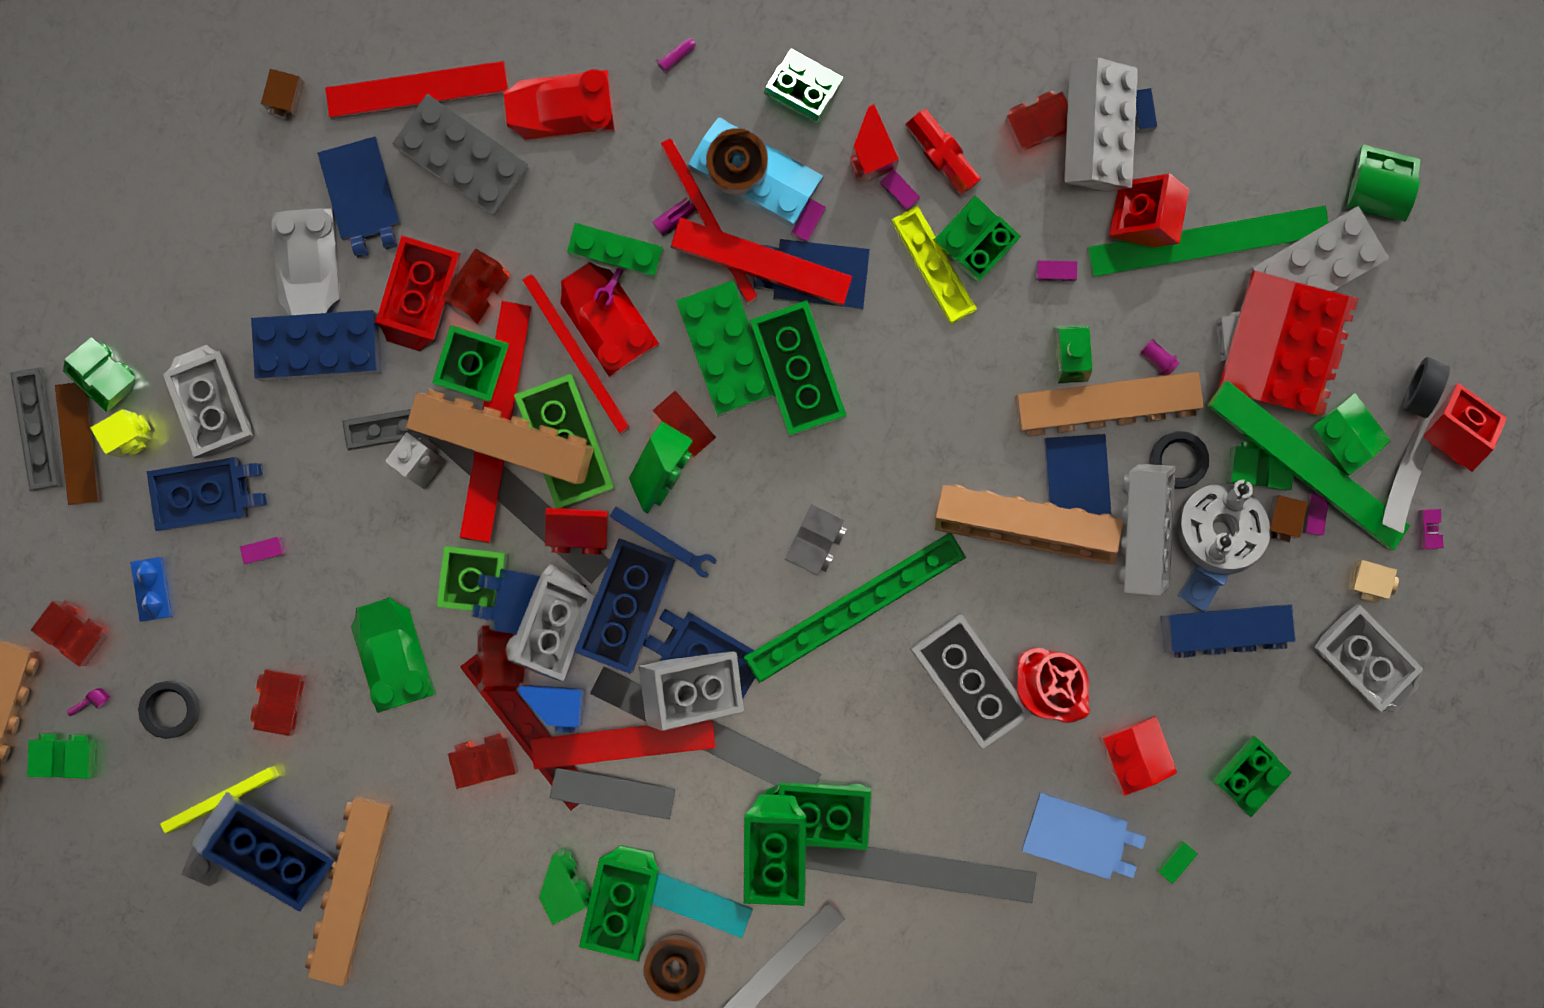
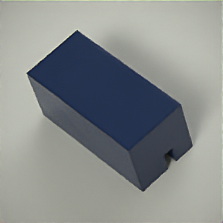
[1135,88,1157,132]

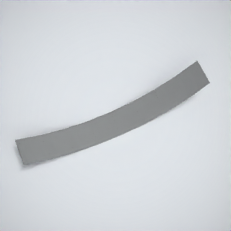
[1382,396,1446,533]
[723,903,845,1008]

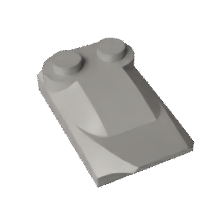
[271,208,340,315]
[163,345,253,459]
[506,563,595,681]
[1314,604,1424,713]

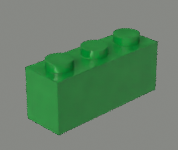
[567,223,664,280]

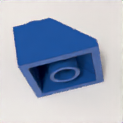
[519,685,585,733]

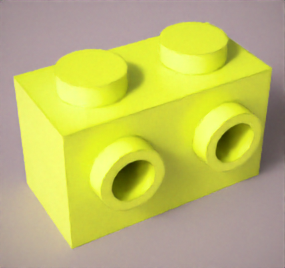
[91,409,151,458]

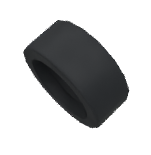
[1403,357,1450,418]
[1150,431,1209,489]
[138,680,200,739]

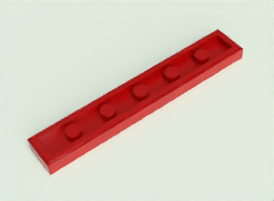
[325,61,509,119]
[661,138,758,305]
[670,217,852,307]
[522,274,630,435]
[460,648,580,811]
[530,719,716,770]

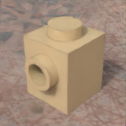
[1348,560,1399,603]

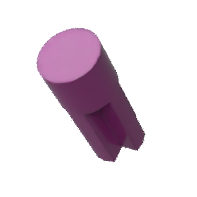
[652,197,696,236]

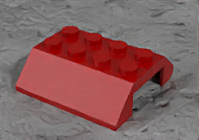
[1218,270,1359,415]

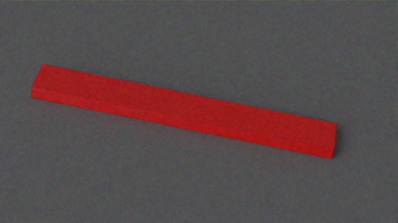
[459,301,532,544]

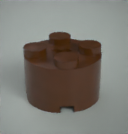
[706,128,768,195]
[644,935,706,1001]

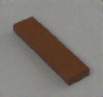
[55,383,101,505]

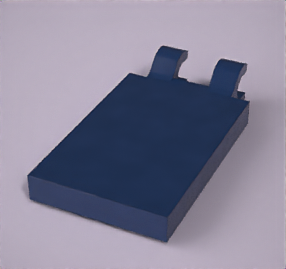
[317,136,401,258]
[753,239,870,310]
[1044,434,1112,515]
[146,457,268,531]
[609,506,717,578]
[471,569,587,634]
[644,608,755,700]

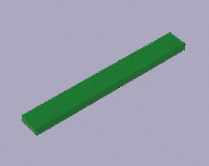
[1087,205,1329,278]
[1207,381,1410,550]
[743,533,967,683]

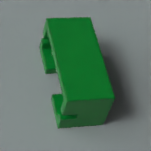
[1156,841,1198,884]

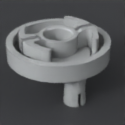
[1177,480,1270,574]

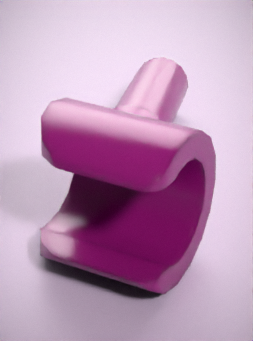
[594,268,624,307]
[67,688,110,716]

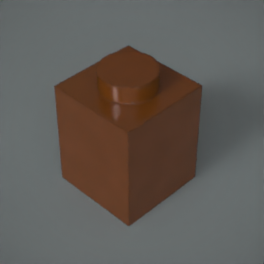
[261,69,304,119]
[1268,495,1308,543]

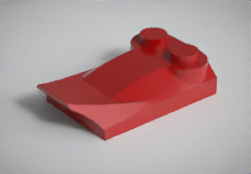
[503,69,615,141]
[375,235,461,351]
[560,262,660,378]

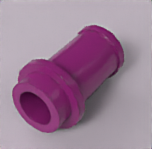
[1141,339,1180,376]

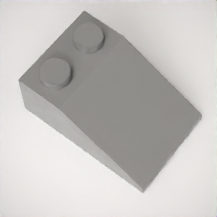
[639,651,744,731]

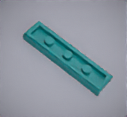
[652,873,753,938]

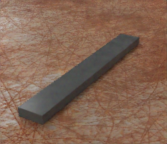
[422,433,610,584]
[590,667,821,786]
[806,846,1037,903]

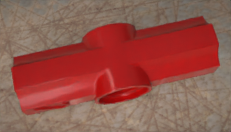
[905,108,981,196]

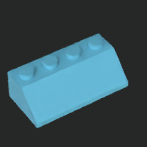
[688,117,823,228]

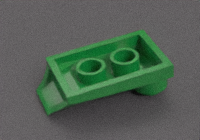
[351,597,436,713]
[765,782,872,850]
[743,794,806,906]
[579,845,659,962]

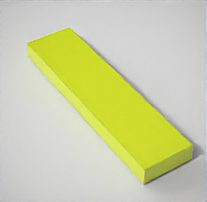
[891,205,977,325]
[160,766,279,834]

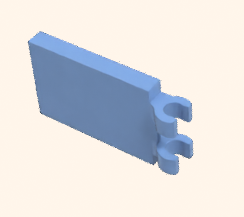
[1022,793,1146,880]

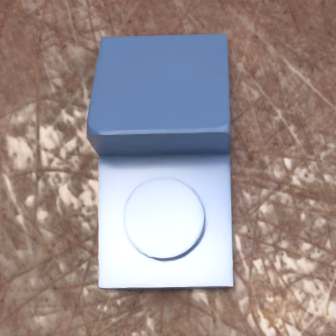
[1178,564,1229,612]

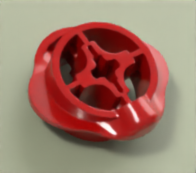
[1017,648,1090,723]

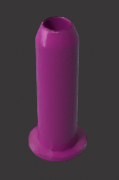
[655,38,696,74]

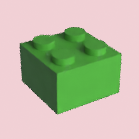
[437,546,508,611]

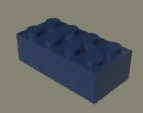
[251,310,382,382]
[574,538,677,674]
[1160,605,1296,658]
[192,792,335,912]

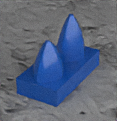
[130,557,172,622]

